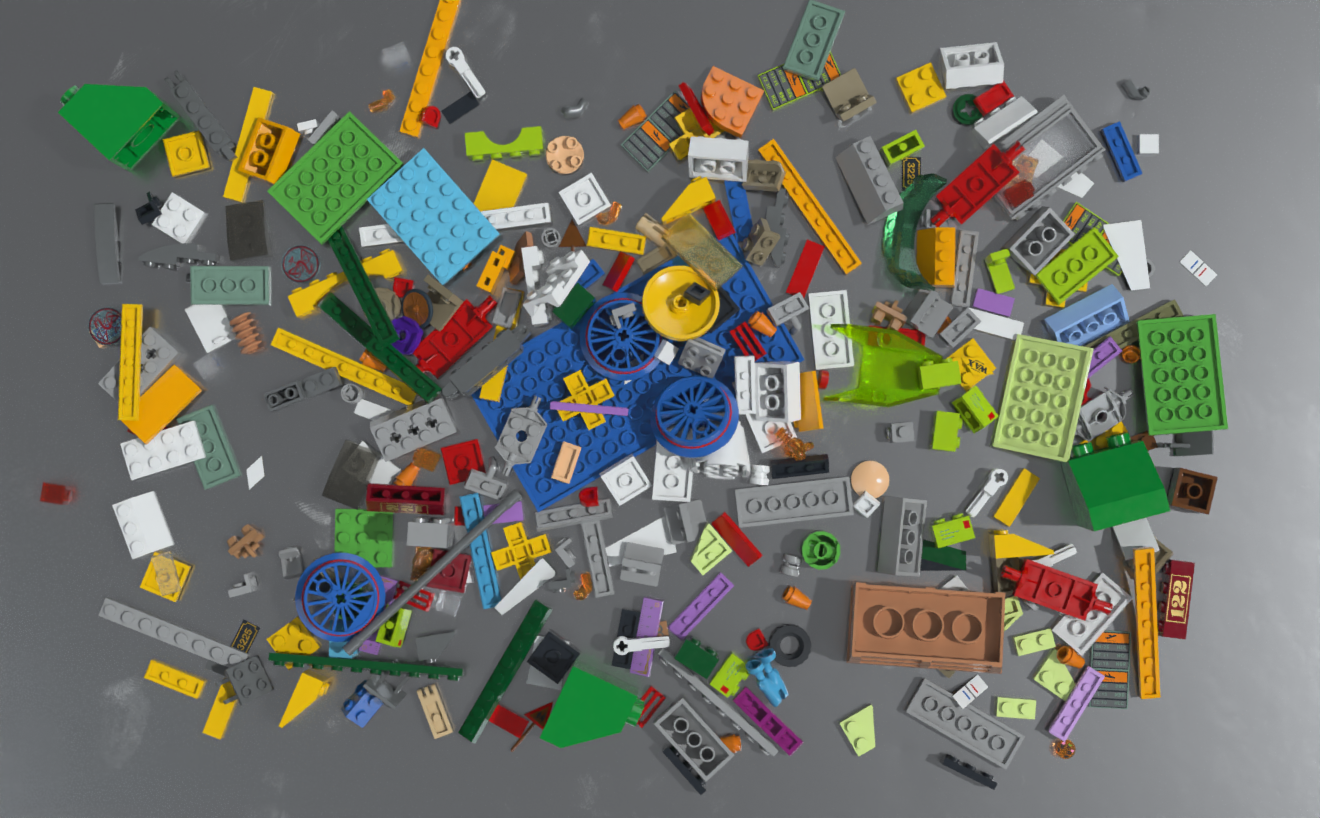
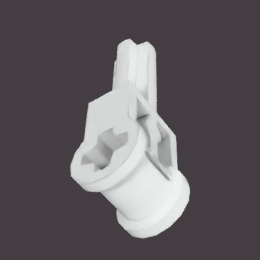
[446,47,486,98]
[965,469,1008,518]
[1029,544,1077,567]
[613,636,670,655]

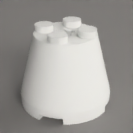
[692,420,751,480]

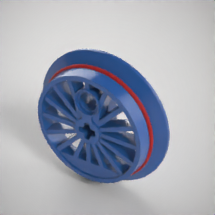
[580,293,668,381]
[651,376,739,458]
[295,553,385,642]

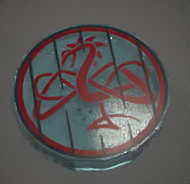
[282,245,321,284]
[88,307,122,346]

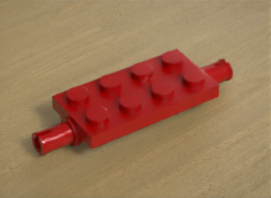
[930,140,1026,227]
[413,295,498,379]
[1001,558,1113,621]

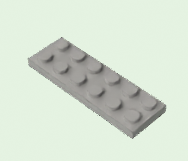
[735,477,854,528]
[905,678,1025,769]

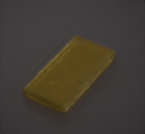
[661,213,743,291]

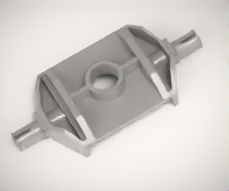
[1075,386,1135,442]
[495,395,548,476]

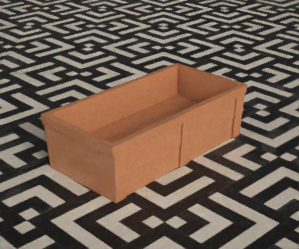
[846,582,1006,674]

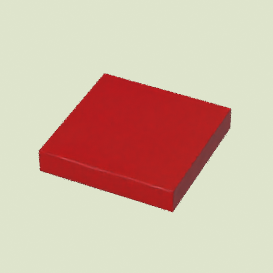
[440,439,486,485]

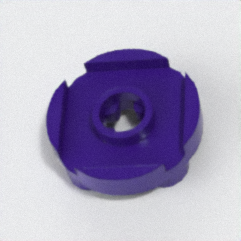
[391,316,423,355]

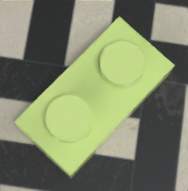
[1013,628,1056,656]
[995,696,1036,719]

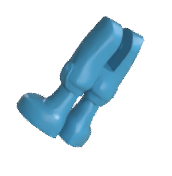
[745,648,789,707]

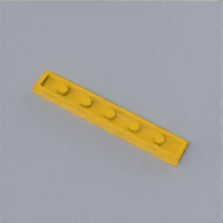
[223,87,273,203]
[479,287,525,402]
[118,304,143,421]

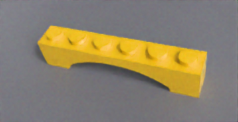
[288,249,405,318]

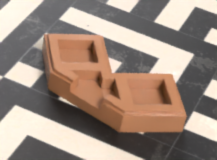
[508,231,533,285]

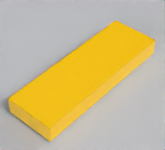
[587,227,646,255]
[993,468,1040,527]
[144,659,205,699]
[202,678,237,739]

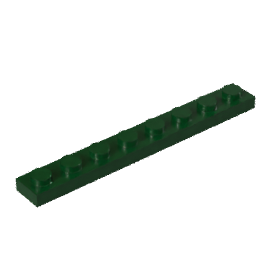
[328,225,400,348]
[317,292,442,404]
[458,600,552,743]

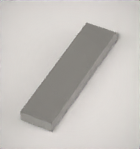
[950,229,979,308]
[534,498,613,532]
[581,520,614,598]

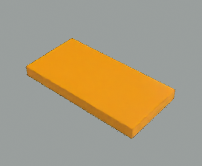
[120,364,202,445]

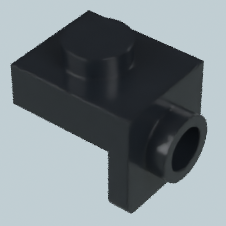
[135,191,162,225]

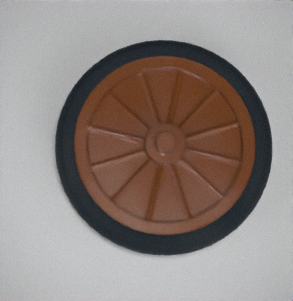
[401,289,433,328]

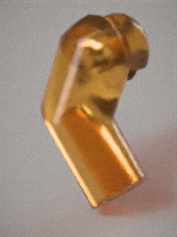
[369,89,395,112]
[597,202,622,225]
[574,573,592,600]

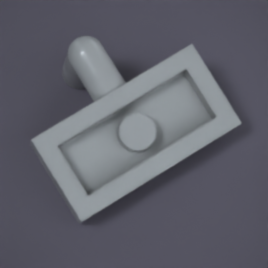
[766,292,810,335]
[464,457,507,500]

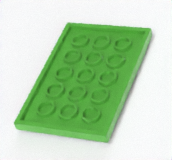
[267,111,404,245]
[1137,314,1228,436]

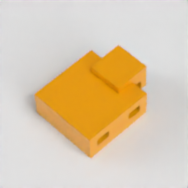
[476,245,516,295]

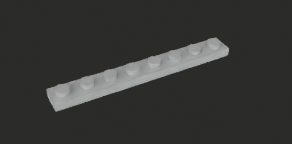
[98,597,249,668]
[658,648,779,757]

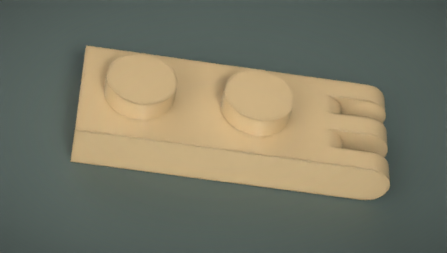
[417,683,453,739]

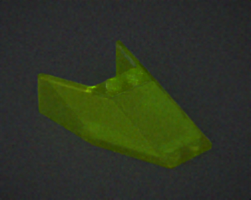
[823,324,943,407]

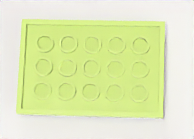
[993,334,1094,462]

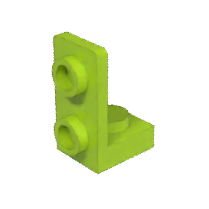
[985,249,1015,294]

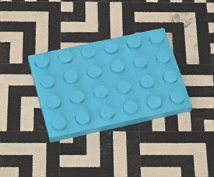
[367,148,501,286]

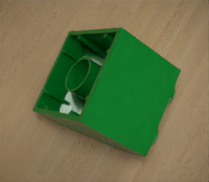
[58,84,181,171]
[1061,432,1170,531]
[540,659,645,748]

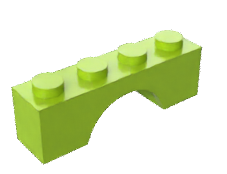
[465,126,544,161]

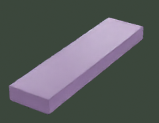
[1047,666,1105,742]

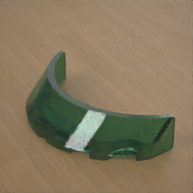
[882,173,947,291]

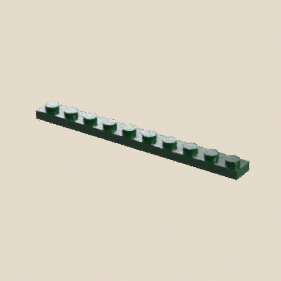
[268,653,464,681]

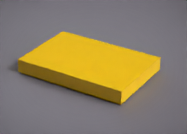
[473,159,528,212]

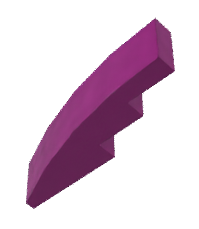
[733,687,804,756]

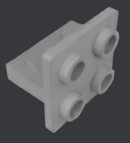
[903,287,953,338]
[678,337,726,379]
[664,499,707,545]
[620,542,664,587]

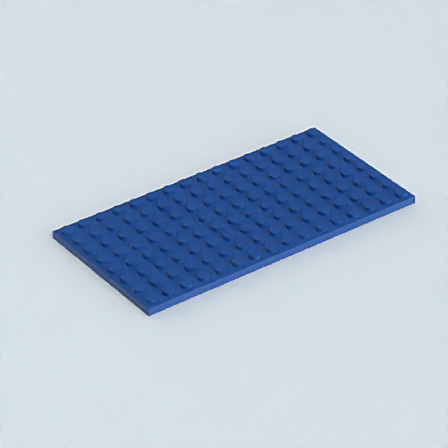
[472,234,805,512]

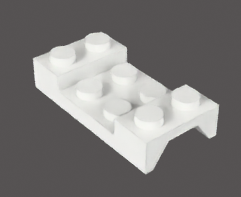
[521,246,552,327]
[522,250,590,317]

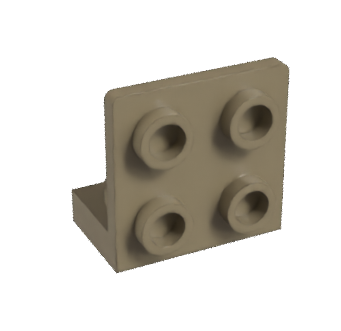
[822,68,877,122]
[424,274,464,331]

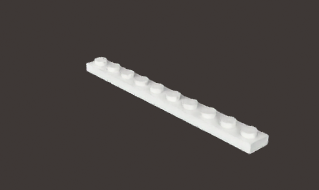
[359,203,551,247]

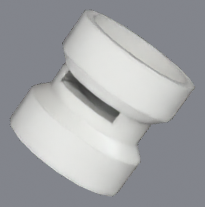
[749,464,770,485]

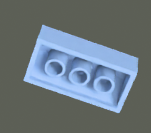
[1044,284,1130,346]

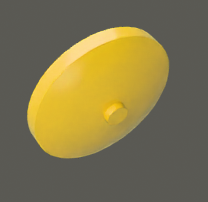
[642,266,720,341]

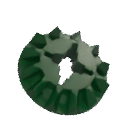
[953,94,982,125]

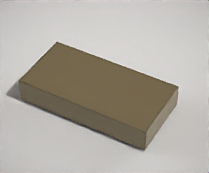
[635,241,677,275]

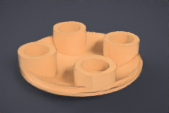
[546,136,584,174]
[851,461,889,498]

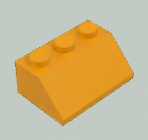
[238,117,300,185]
[916,227,956,288]
[793,371,823,432]

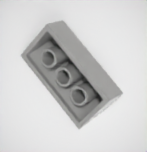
[835,136,903,225]
[877,496,927,577]
[653,698,735,782]

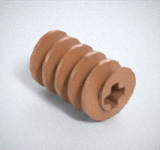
[229,312,265,355]

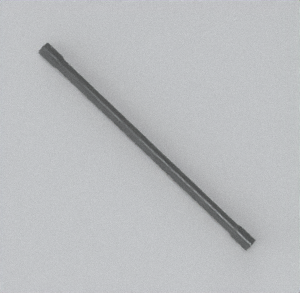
[342,489,522,656]

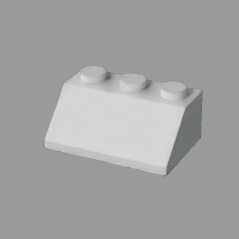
[940,42,1004,89]
[971,96,1038,149]
[688,136,749,182]
[754,361,801,423]
[112,491,174,559]

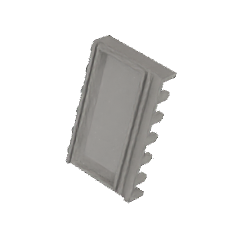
[993,95,1106,221]

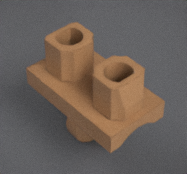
[871,299,908,334]
[227,524,265,559]

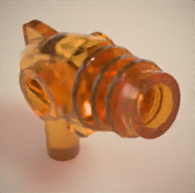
[774,427,814,461]
[410,546,446,582]

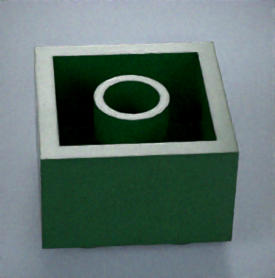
[552,282,596,330]
[674,635,719,679]

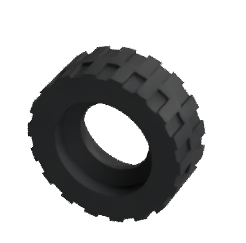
[768,624,812,667]

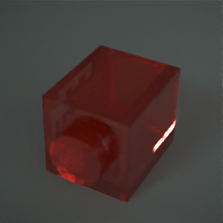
[1003,179,1035,208]
[40,482,73,505]

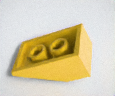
[661,176,716,225]
[988,529,1054,559]
[279,669,330,728]

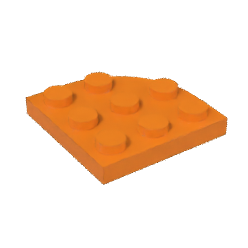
[701,66,764,138]

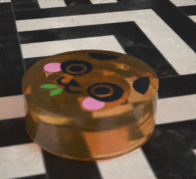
[1055,739,1076,759]

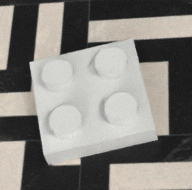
[559,173,611,226]
[152,192,206,243]
[599,454,652,506]

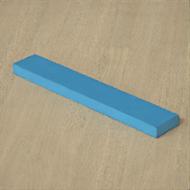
[459,493,501,609]

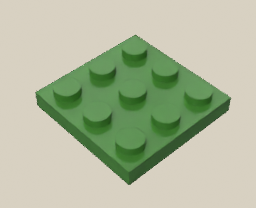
[334,509,394,568]

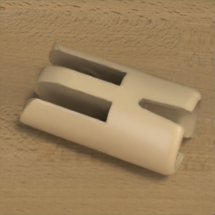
[635,213,673,247]

